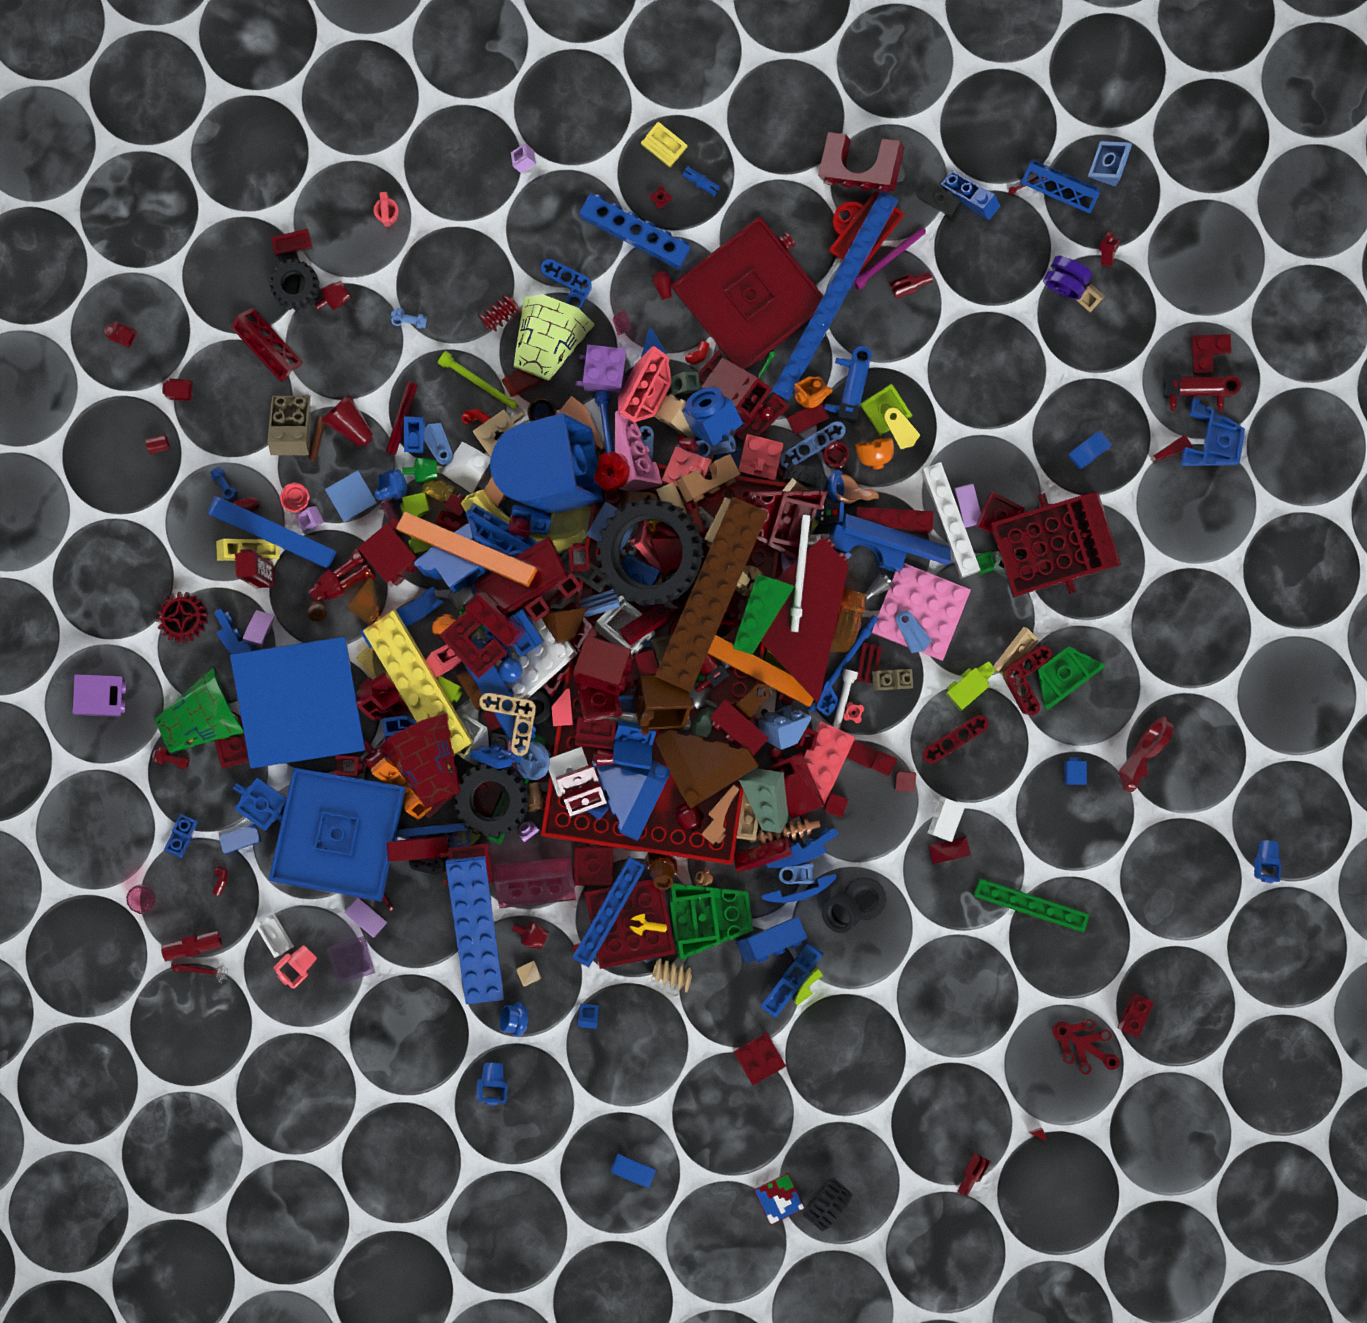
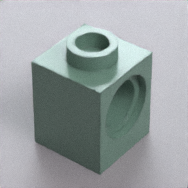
[670,372,701,396]

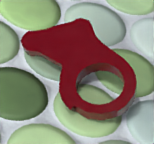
[1118,716,1174,792]

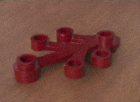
[1052,1019,1120,1075]

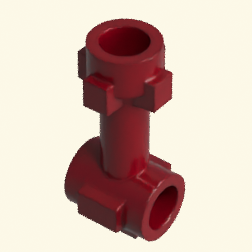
[152,747,190,770]

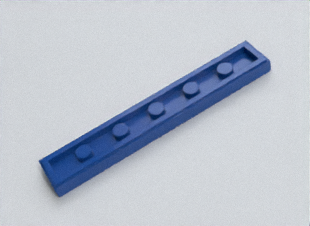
[843,514,951,565]
[572,856,646,968]

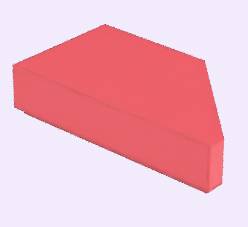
[552,689,573,726]

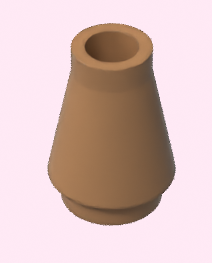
[528,783,545,812]

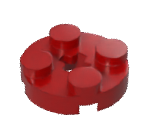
[594,452,630,492]

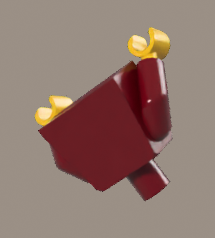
[649,519,683,575]

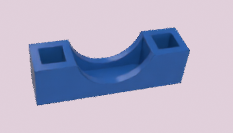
[829,523,907,572]

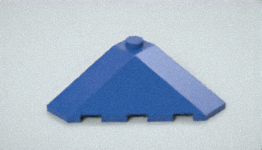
[591,748,671,841]

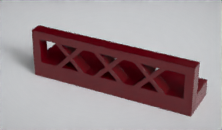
[231,307,303,382]

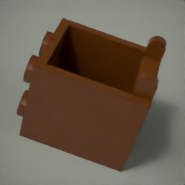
[633,675,694,736]

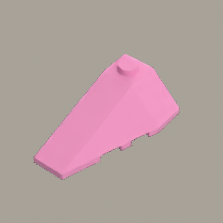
[615,411,662,491]

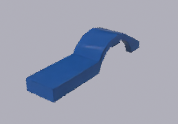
[360,586,443,648]

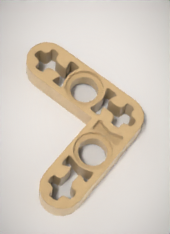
[479,693,535,756]

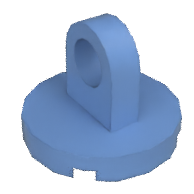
[516,741,553,780]

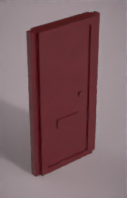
[474,536,568,615]

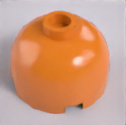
[855,438,894,469]

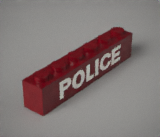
[235,549,275,589]

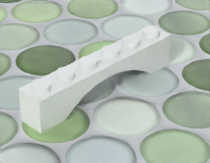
[921,462,980,579]

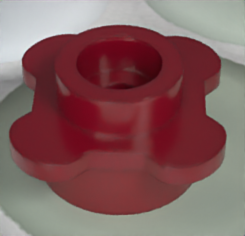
[649,186,672,209]

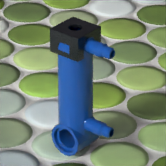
[824,346,872,423]

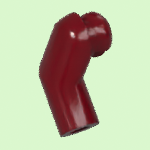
[212,866,228,896]

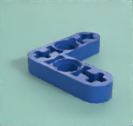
[541,259,592,310]

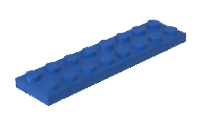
[446,856,504,1004]

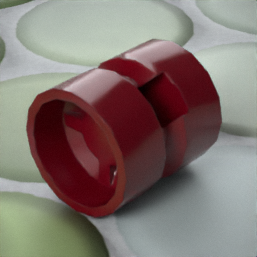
[823,442,849,470]

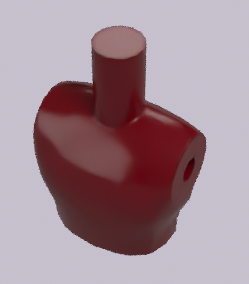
[315,281,351,310]
[363,740,388,770]
[512,921,549,950]

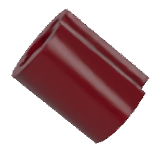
[145,434,170,454]

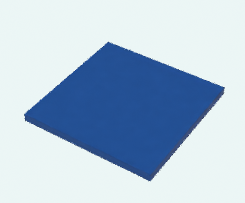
[230,636,366,768]
[268,768,406,902]

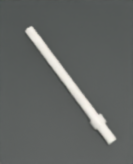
[790,515,810,632]

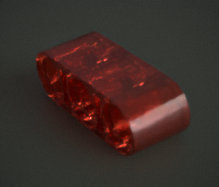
[501,369,559,397]

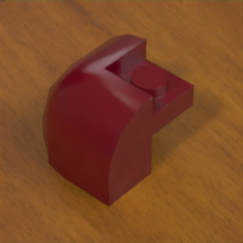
[356,671,409,721]

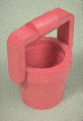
[374,192,399,227]
[273,945,317,988]

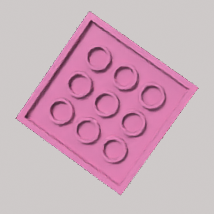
[872,563,971,661]

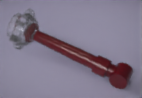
[171,961,228,983]

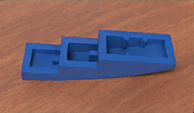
[760,942,824,1018]

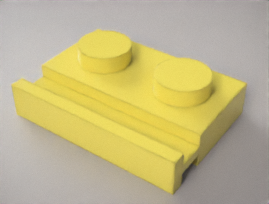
[641,122,687,168]

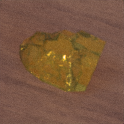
[421,480,456,504]

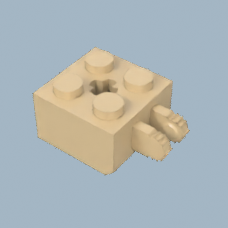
[473,410,530,458]

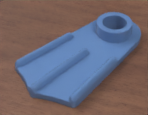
[424,423,453,465]
[896,611,932,653]

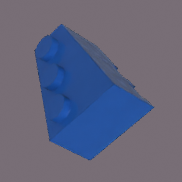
[736,917,807,963]

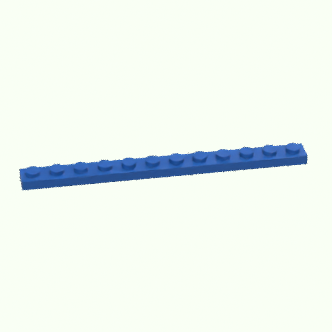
[772,192,898,401]

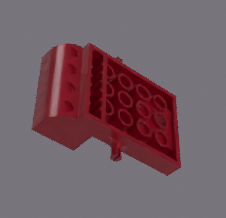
[990,492,1122,598]

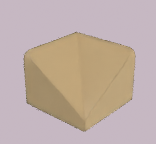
[516,961,542,987]

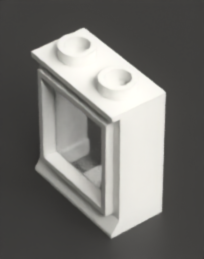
[594,595,656,656]

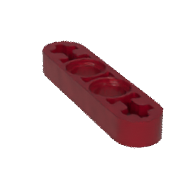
[922,715,988,764]

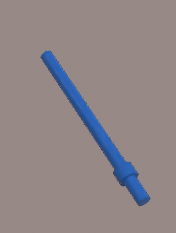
[807,615,879,713]

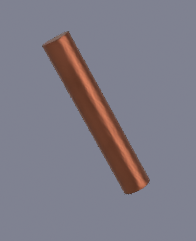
[309,417,325,462]

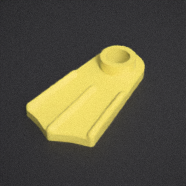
[884,408,920,449]

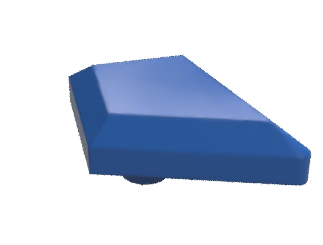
[814,680,839,717]

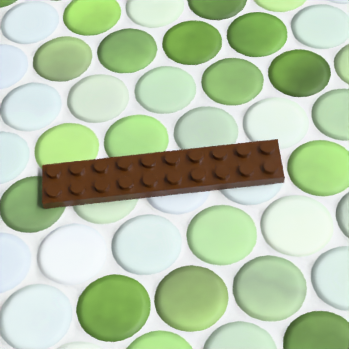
[655,497,768,692]

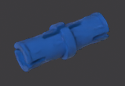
[682,166,720,196]

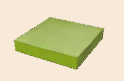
[860,384,912,436]

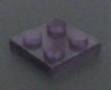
[327,936,376,985]

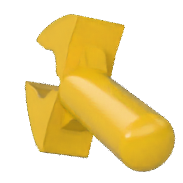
[630,914,667,936]

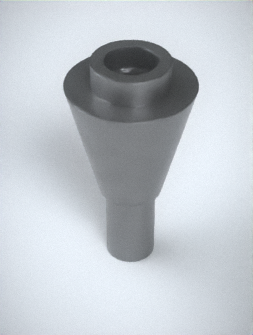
[859,573,892,603]

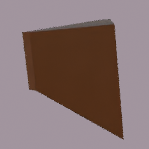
[541,607,587,643]

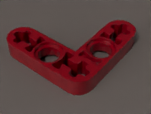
[1002,646,1052,716]

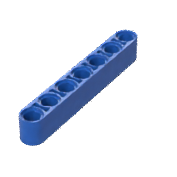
[207,496,337,569]

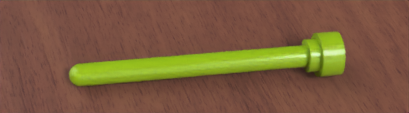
[438,351,518,409]

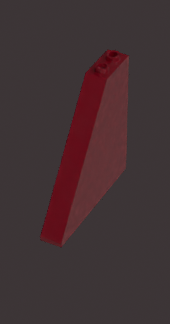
[737,537,849,702]

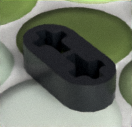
[409,857,446,875]

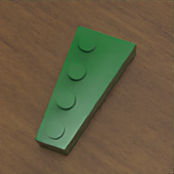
[733,574,795,655]

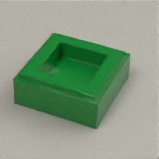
[975,551,995,575]

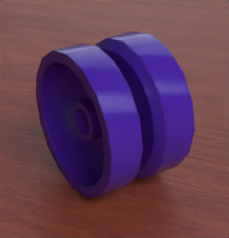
[1043,256,1093,300]

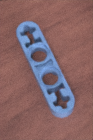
[780,422,846,469]

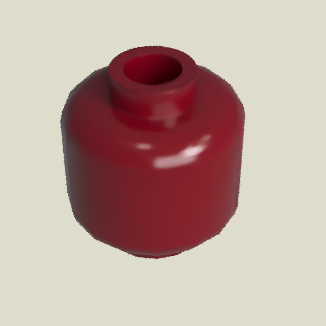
[675,802,704,831]

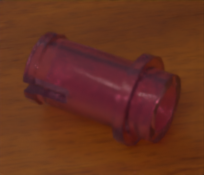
[380,500,400,522]

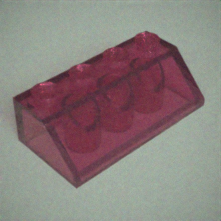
[494,857,576,909]

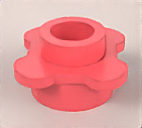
[843,702,864,723]

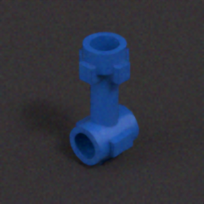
[210,467,238,502]

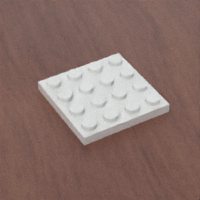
[488,618,577,703]

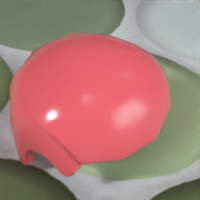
[280,483,310,512]

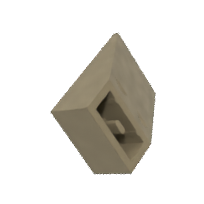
[267,396,311,455]

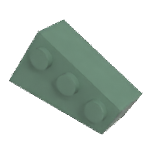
[739,768,789,833]

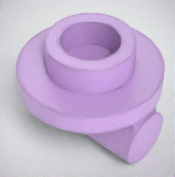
[518,821,540,842]

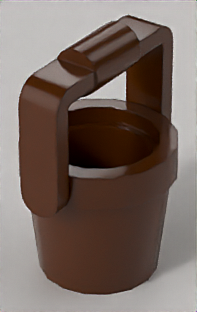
[645,852,678,890]

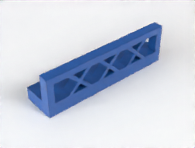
[1021,159,1101,213]
[395,823,471,848]

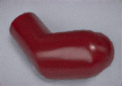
[678,434,699,452]

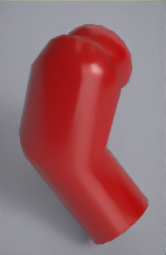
[685,341,709,365]
[461,409,491,424]

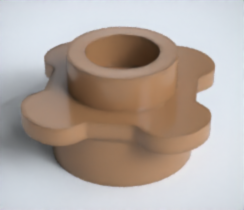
[695,867,713,887]

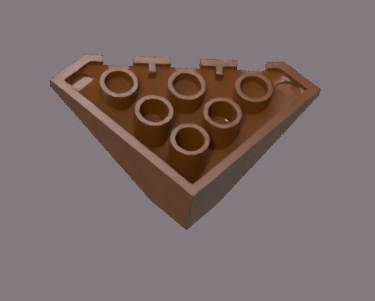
[655,729,759,809]

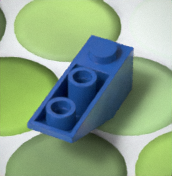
[941,170,1000,220]

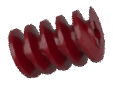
[478,295,521,332]

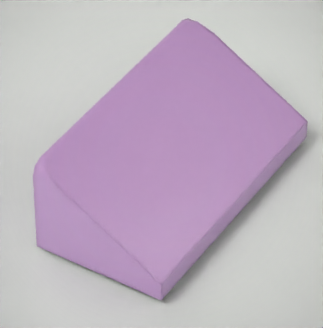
[344,898,387,938]

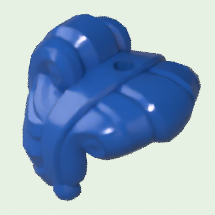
[374,469,407,501]

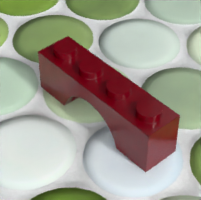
[855,507,934,533]

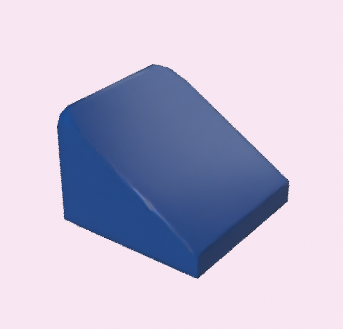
[578,1004,599,1029]

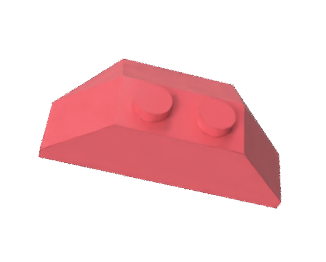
[618,346,671,423]

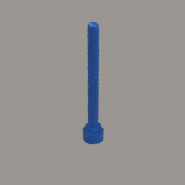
[594,391,614,474]

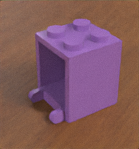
[575,345,627,395]
[73,675,126,717]

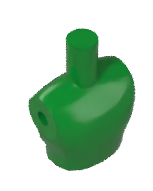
[402,458,438,483]

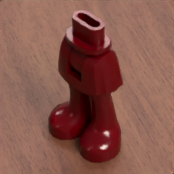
[308,548,377,601]

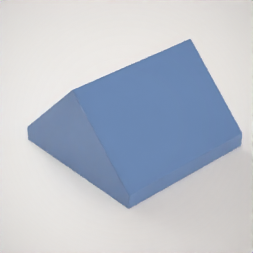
[1088,141,1132,186]

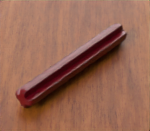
[386,382,417,455]

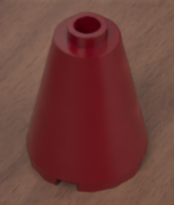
[321,394,373,447]

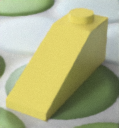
[216,539,279,561]

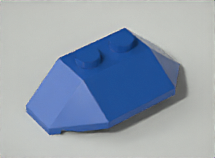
[466,503,538,557]

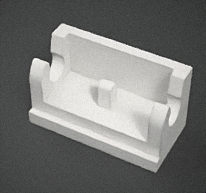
[928,797,965,842]
[255,914,294,958]

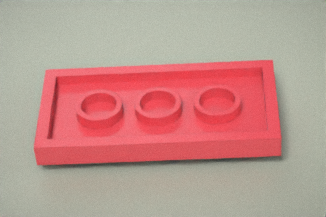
[804,721,856,807]

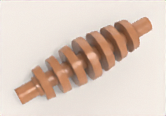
[750,819,821,844]

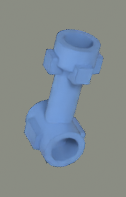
[390,308,427,329]

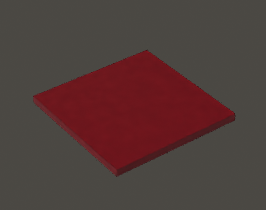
[671,216,823,371]

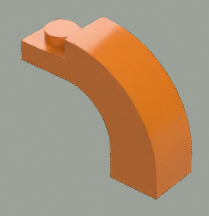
[371,757,432,820]

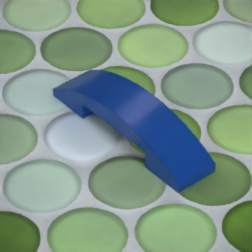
[761,873,837,903]

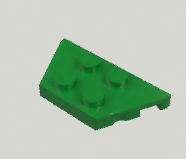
[1037,646,1106,711]

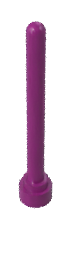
[853,228,926,290]

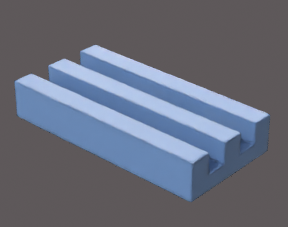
[579,589,620,617]

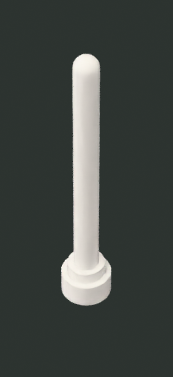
[833,669,858,730]

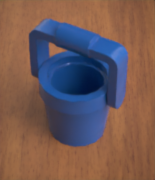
[1254,841,1281,883]
[476,1063,508,1105]

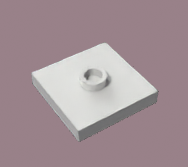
[548,747,588,797]

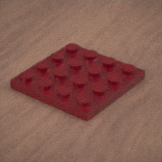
[584,879,676,969]

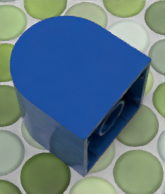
[490,413,604,513]

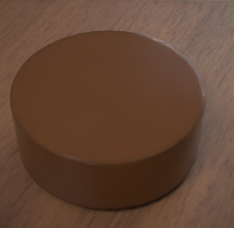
[307,601,327,621]

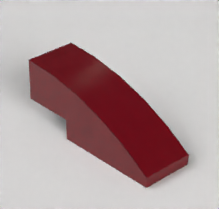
[387,836,448,862]

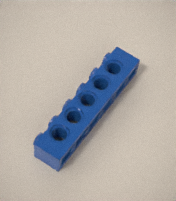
[579,194,691,270]

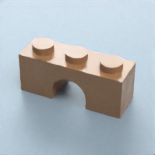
[676,454,741,503]

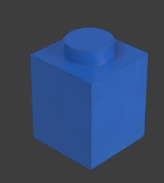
[1064,757,1087,785]

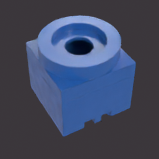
[682,387,743,446]

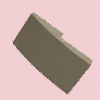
[872,669,913,691]

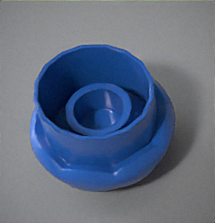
[500,1002,529,1037]

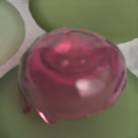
[126,884,156,914]

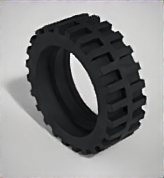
[596,500,706,605]

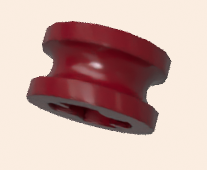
[778,232,796,251]

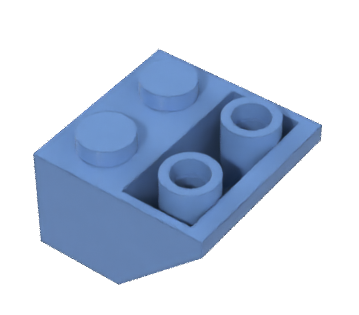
[758,705,811,750]

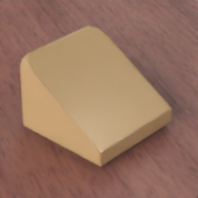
[1077,284,1105,312]

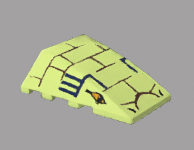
[513,294,595,381]

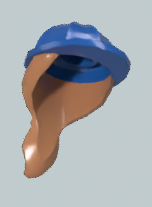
[824,470,879,505]

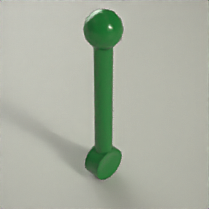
[758,351,776,380]

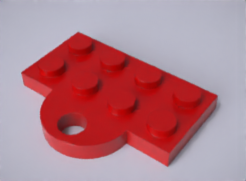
[828,191,905,273]

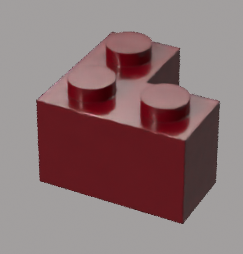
[626,650,658,687]

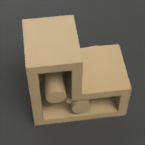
[654,394,697,439]

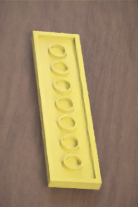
[363,610,474,755]

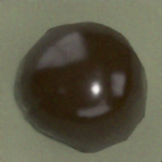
[527,397,556,422]

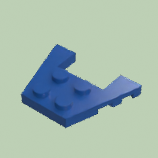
[1180,398,1245,466]

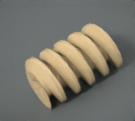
[651,958,693,992]

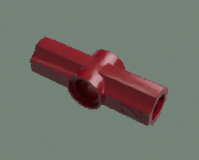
[161,931,222,962]

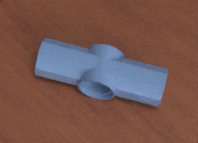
[678,435,736,457]

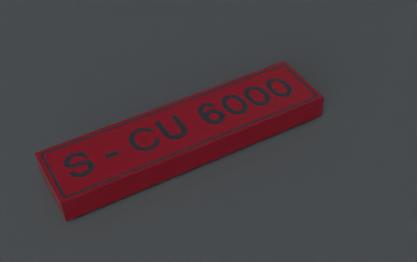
[618,594,688,646]

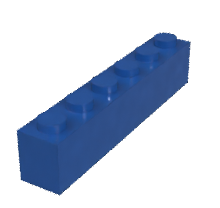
[464,637,536,748]

